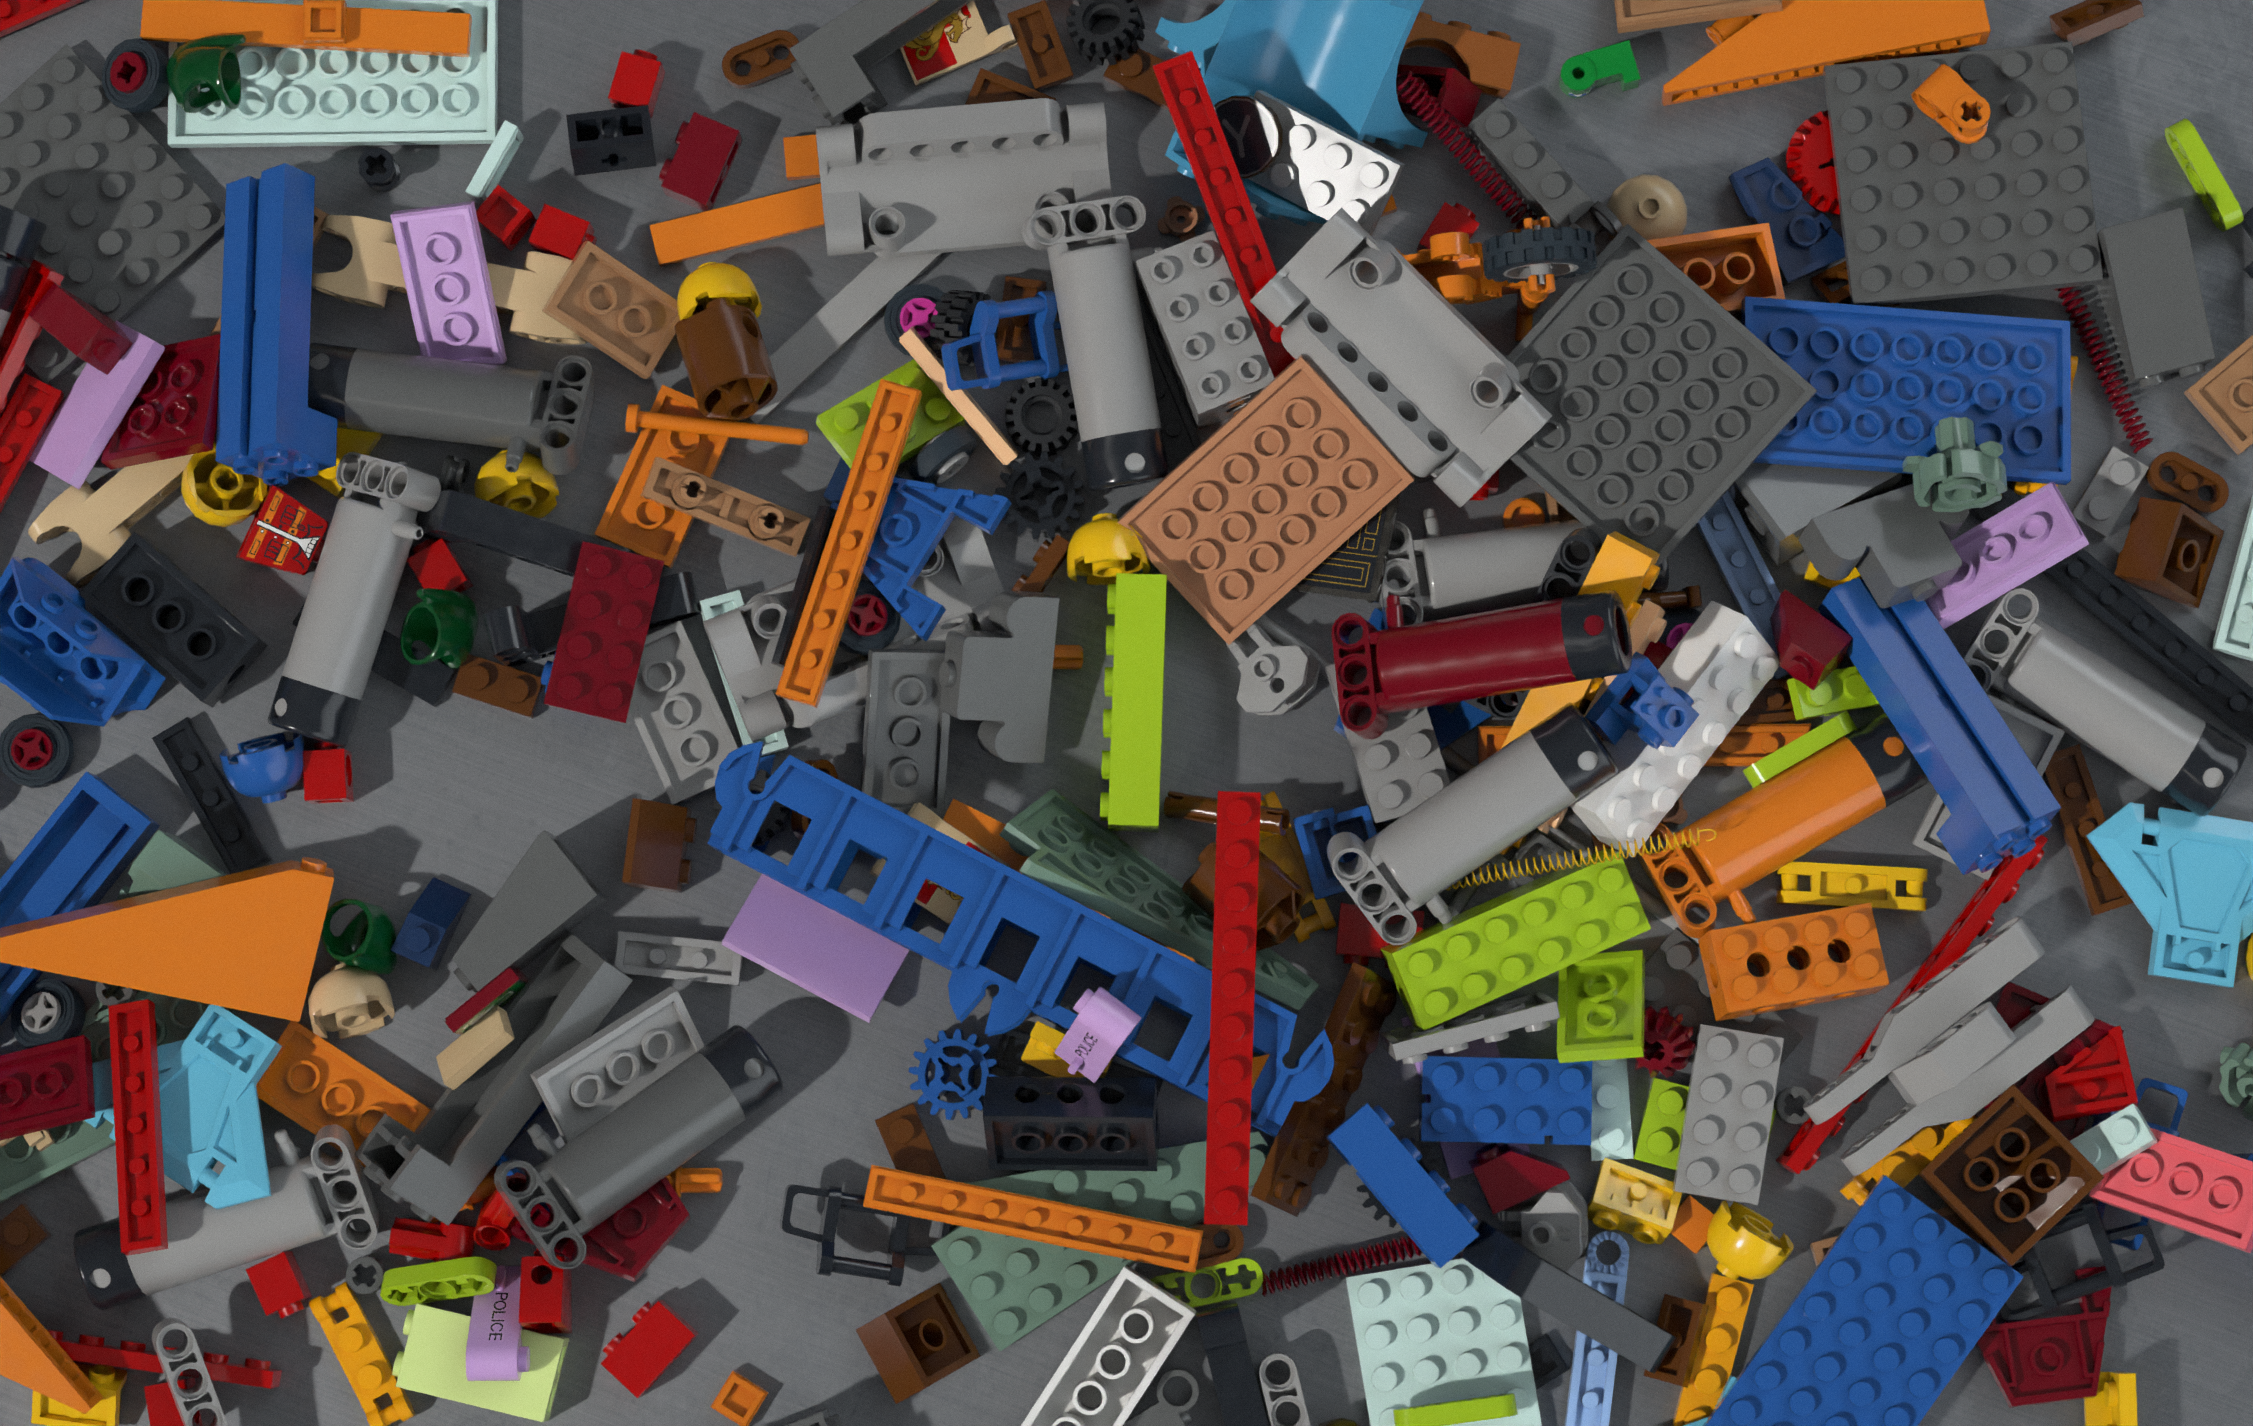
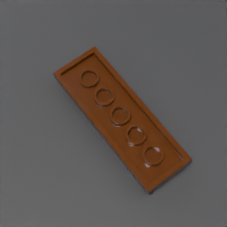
[1250,962,1397,1217]

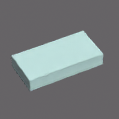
[465,120,524,205]

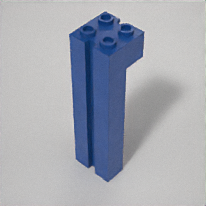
[216,163,337,486]
[1818,577,2061,875]
[0,771,160,1026]

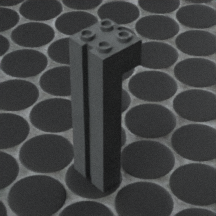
[790,0,973,126]
[355,930,633,1226]

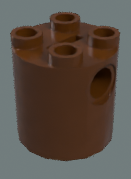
[674,298,778,420]
[1182,842,1306,951]

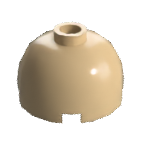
[1607,174,1687,241]
[308,963,395,1039]

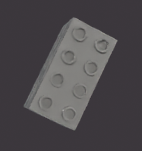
[1136,230,1274,431]

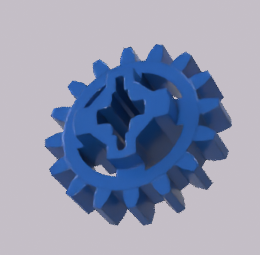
[908,1029,1000,1120]

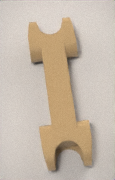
[311,215,586,345]
[28,427,217,589]

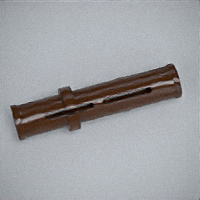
[1164,791,1290,836]

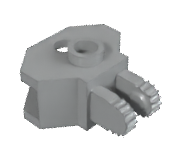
[1226,622,1321,716]
[1492,1182,1588,1272]

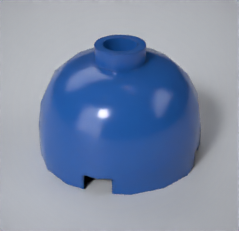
[219,732,305,803]

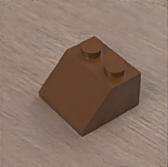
[2114,497,2224,608]
[622,798,697,893]
[856,1283,981,1404]

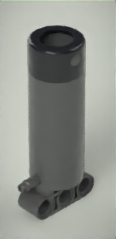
[308,343,595,475]
[494,1025,784,1269]

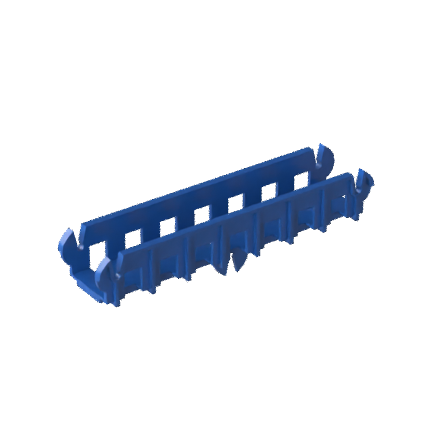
[707,741,1334,1137]

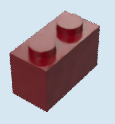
[659,112,743,212]

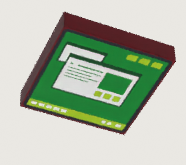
[444,968,529,1035]

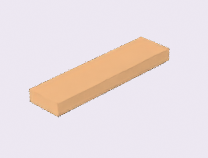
[899,326,1019,466]

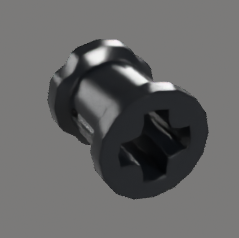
[358,148,401,192]

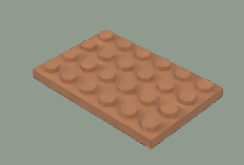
[1117,355,1414,645]

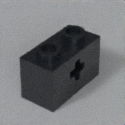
[566,105,657,176]

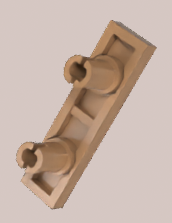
[640,457,811,557]

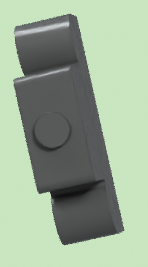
[1798,482,1969,608]
[939,591,1059,763]

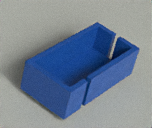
[1419,1056,1592,1146]
[1325,1103,1479,1269]

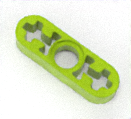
[2165,118,2244,232]
[1743,711,1858,788]
[380,1256,497,1306]
[1150,1258,1263,1308]
[1393,1393,1518,1426]

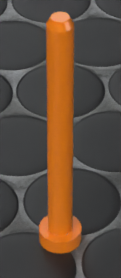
[625,403,809,445]

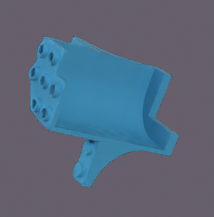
[1155,0,1428,226]

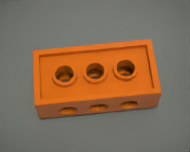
[1698,903,1889,1021]

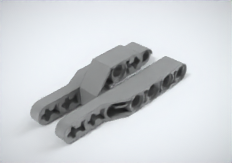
[1803,916,2095,1176]

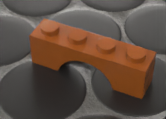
[1402,11,1521,99]

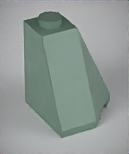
[116,829,228,901]

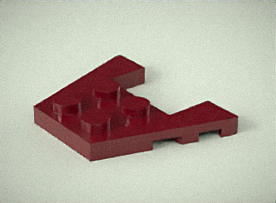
[511,1177,690,1282]
[1976,1266,2112,1408]

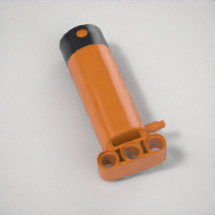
[1636,713,1927,938]

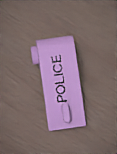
[1054,986,1142,1083]
[466,1265,530,1381]

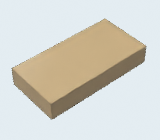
[436,1005,515,1090]

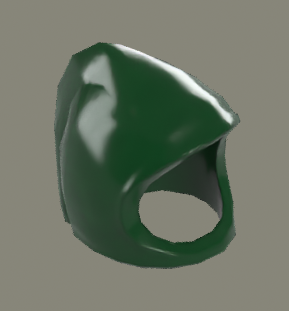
[166,34,246,113]
[400,588,478,668]
[321,898,397,974]

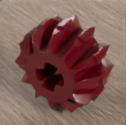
[1635,1006,1696,1078]

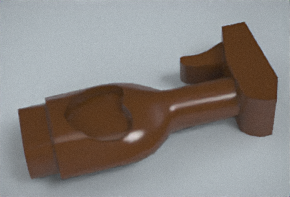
[1637,585,1703,609]

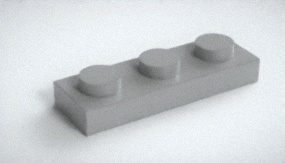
[614,931,743,986]

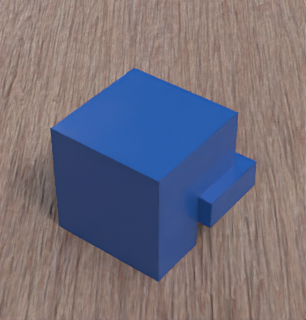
[1292,805,1377,900]

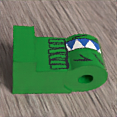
[1559,40,1641,98]

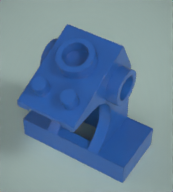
[1585,652,1700,749]

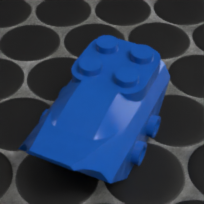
[0,556,166,727]

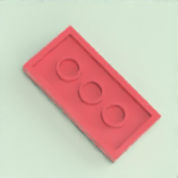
[2089,1128,2253,1253]

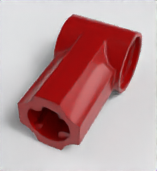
[473,1172,526,1251]
[389,1217,475,1262]

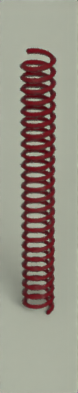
[1396,71,1537,229]
[2054,287,2154,454]
[1262,1236,1422,1297]

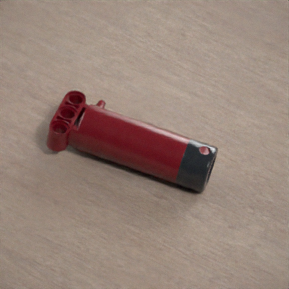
[1332,590,1632,739]

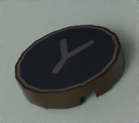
[1213,95,1283,179]

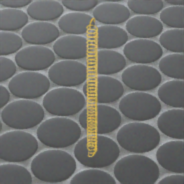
[1446,827,1717,891]

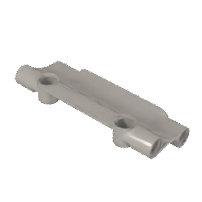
[815,98,1113,259]
[1250,207,1552,508]
[703,518,1005,742]

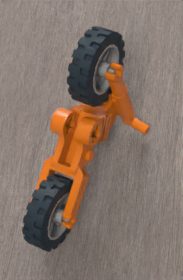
[1373,216,1597,342]

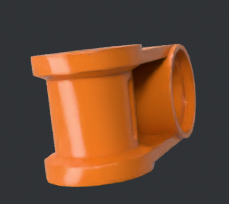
[1911,64,1991,144]

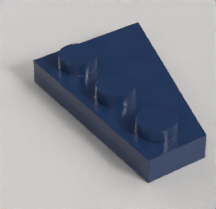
[1728,157,1846,287]

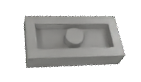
[2072,446,2149,539]

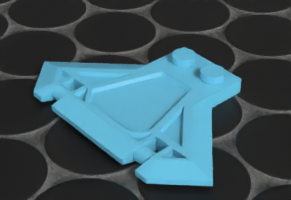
[2086,802,2253,988]
[85,1004,282,1210]

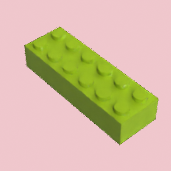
[1100,573,1167,833]
[1381,848,1651,1031]

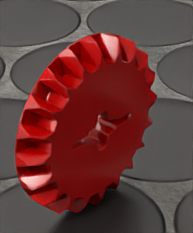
[1786,110,1840,215]

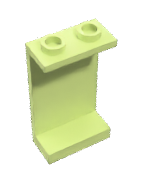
[392,1303,569,1422]

